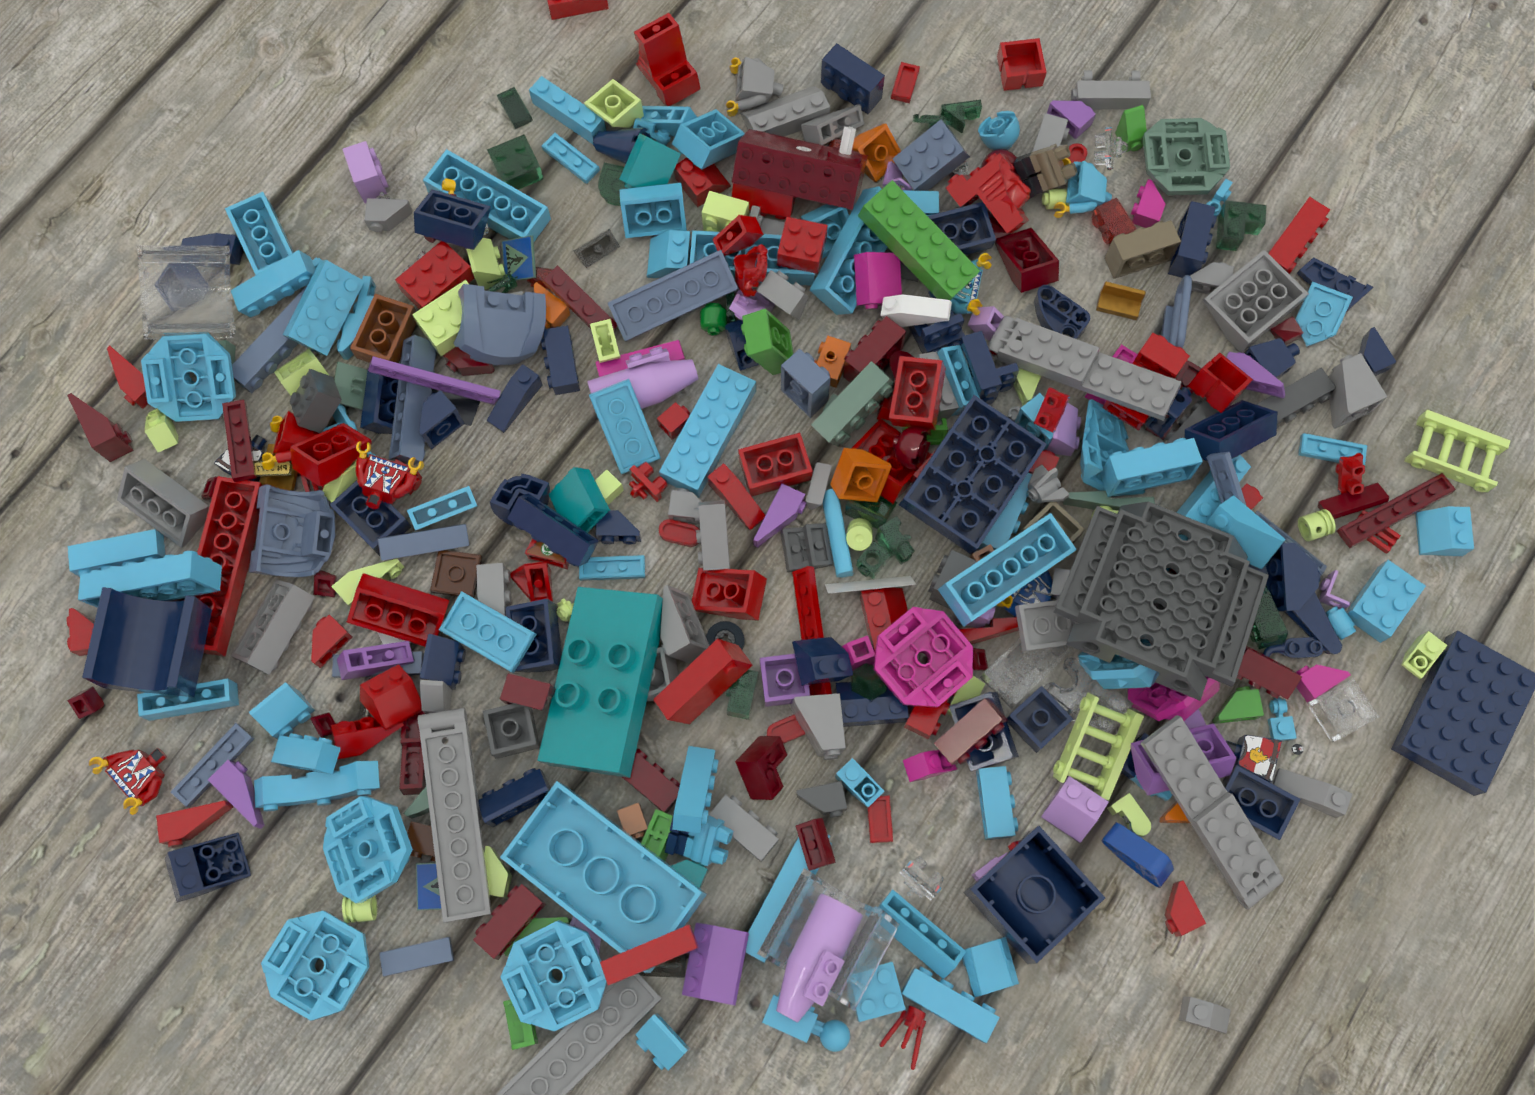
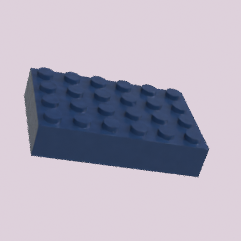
[899,395,1047,555]
[1391,631,1535,796]

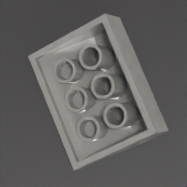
[1203,250,1309,353]

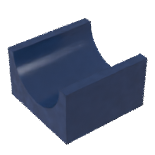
[82,587,212,697]
[963,825,1105,964]

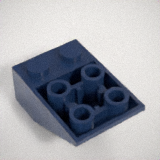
[165,832,251,903]

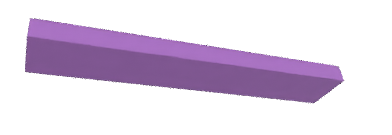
[368,357,500,405]

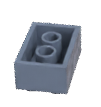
[893,119,970,191]
[781,349,831,418]

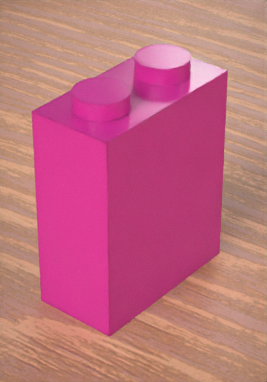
[854,252,902,309]

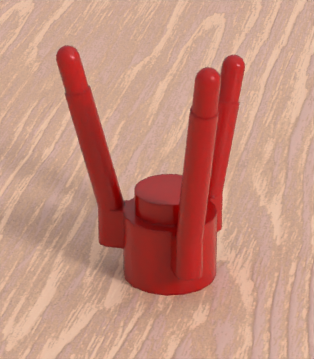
[879,1005,926,1070]

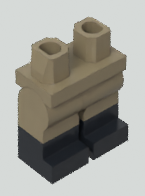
[1013,144,1077,199]

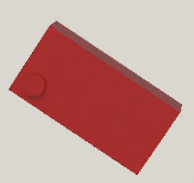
[653,638,753,725]

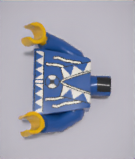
[997,570,1053,617]

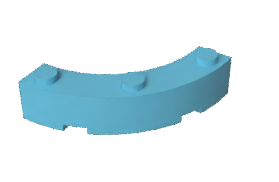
[254,761,380,811]

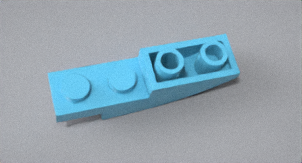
[337,276,376,360]

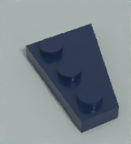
[1297,257,1373,312]

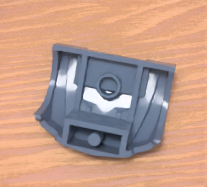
[454,284,546,365]
[249,484,335,577]

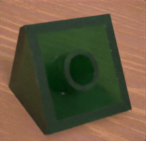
[845,495,898,532]

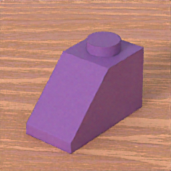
[1047,100,1096,139]

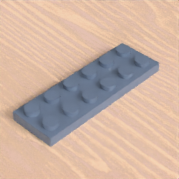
[607,250,739,341]

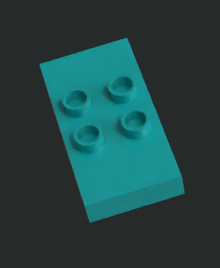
[537,587,663,778]

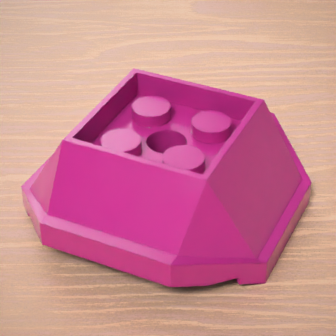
[873,607,973,707]
[1128,676,1220,721]

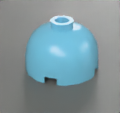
[978,111,1020,150]

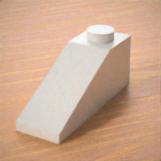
[881,294,952,327]

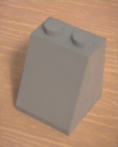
[1328,353,1387,429]
[791,693,846,760]

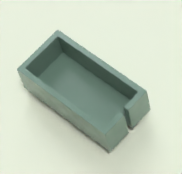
[811,361,895,447]

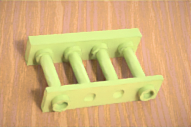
[1404,410,1510,492]
[1053,692,1144,800]

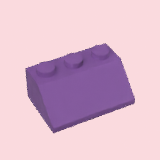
[682,923,749,1006]

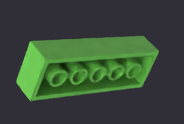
[858,180,980,301]

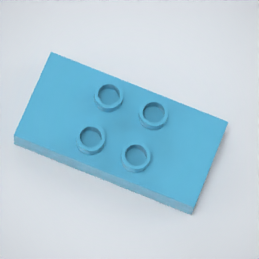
[500,781,707,973]

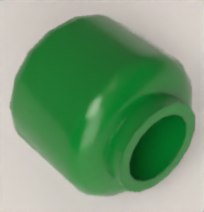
[700,303,727,336]

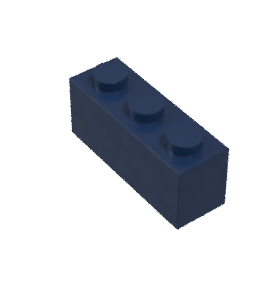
[541,325,580,395]

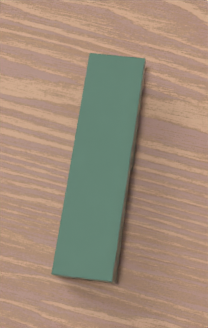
[1063,491,1155,511]

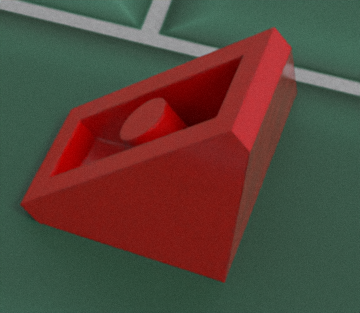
[510,561,553,602]

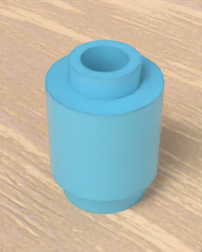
[1325,606,1356,640]

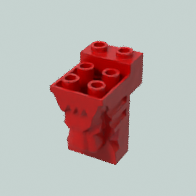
[634,13,701,106]
[945,153,1031,234]
[1102,333,1190,431]

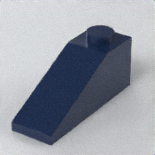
[178,233,243,265]
[487,364,543,433]

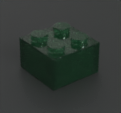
[487,134,544,190]

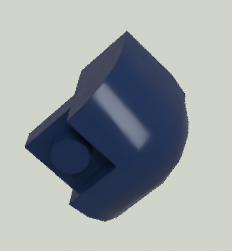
[490,473,550,526]

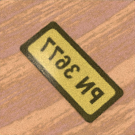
[254,460,292,477]

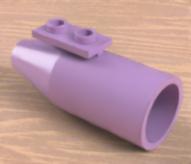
[587,347,698,409]
[776,894,863,1023]

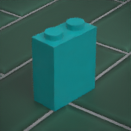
[619,133,681,188]
[548,467,610,533]

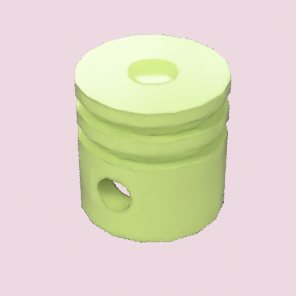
[1298,509,1336,542]
[846,518,873,551]
[342,895,377,923]

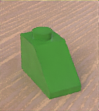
[1115,105,1147,153]
[1212,686,1264,724]

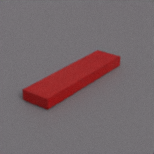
[600,925,699,985]

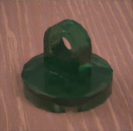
[912,114,953,130]

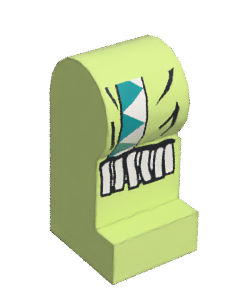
[1107,793,1151,837]

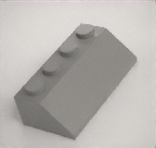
[741,86,830,137]
[117,459,209,548]
[231,579,315,675]

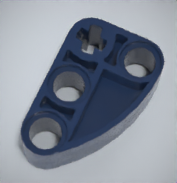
[1034,285,1090,340]

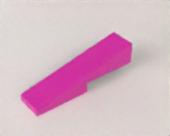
[595,340,685,377]

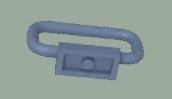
[1161,275,1192,349]

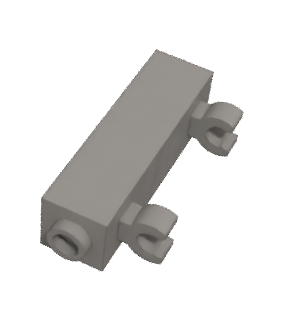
[1071,70,1151,109]

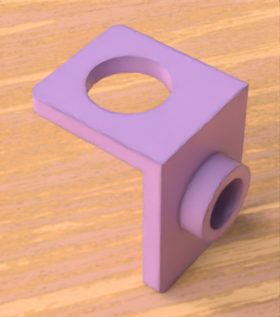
[882,161,912,191]
[1319,570,1350,609]

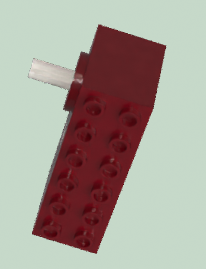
[732,126,868,210]

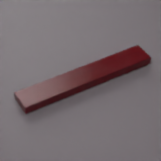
[1336,473,1456,549]

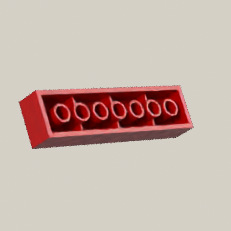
[195,476,263,657]

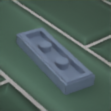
[379,937,454,977]

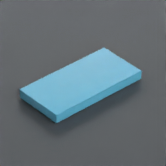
[589,378,661,474]
[439,591,537,673]

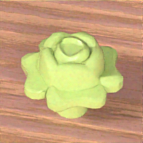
[557,598,574,623]

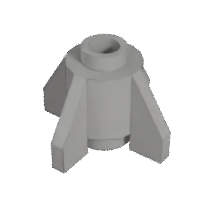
[1027,465,1069,503]

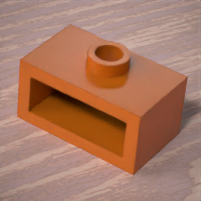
[815,336,851,388]

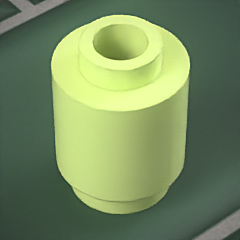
[1042,188,1070,209]

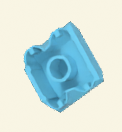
[962,937,1019,997]

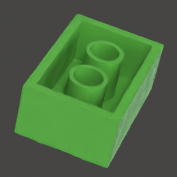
[741,308,794,375]

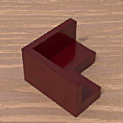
[500,673,556,711]
[735,736,787,800]

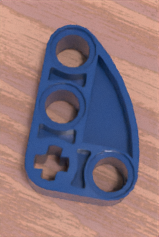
[1102,822,1174,888]

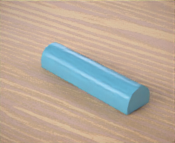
[822,489,854,578]

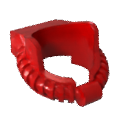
[734,244,768,297]

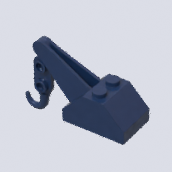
[1263,543,1342,658]

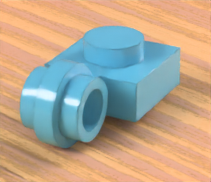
[633,118,671,146]
[1206,179,1233,216]
[1267,697,1297,741]

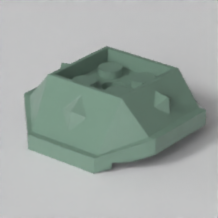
[1143,118,1230,195]

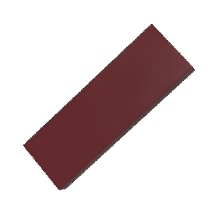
[1318,482,1389,519]

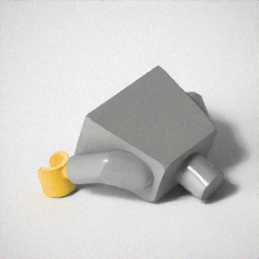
[726,57,783,116]

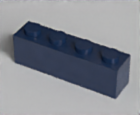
[507,493,599,567]

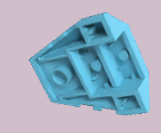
[1080,399,1146,496]

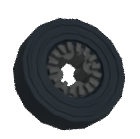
[706,621,745,650]

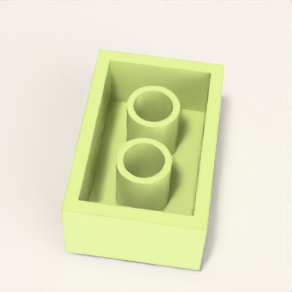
[412,280,469,356]

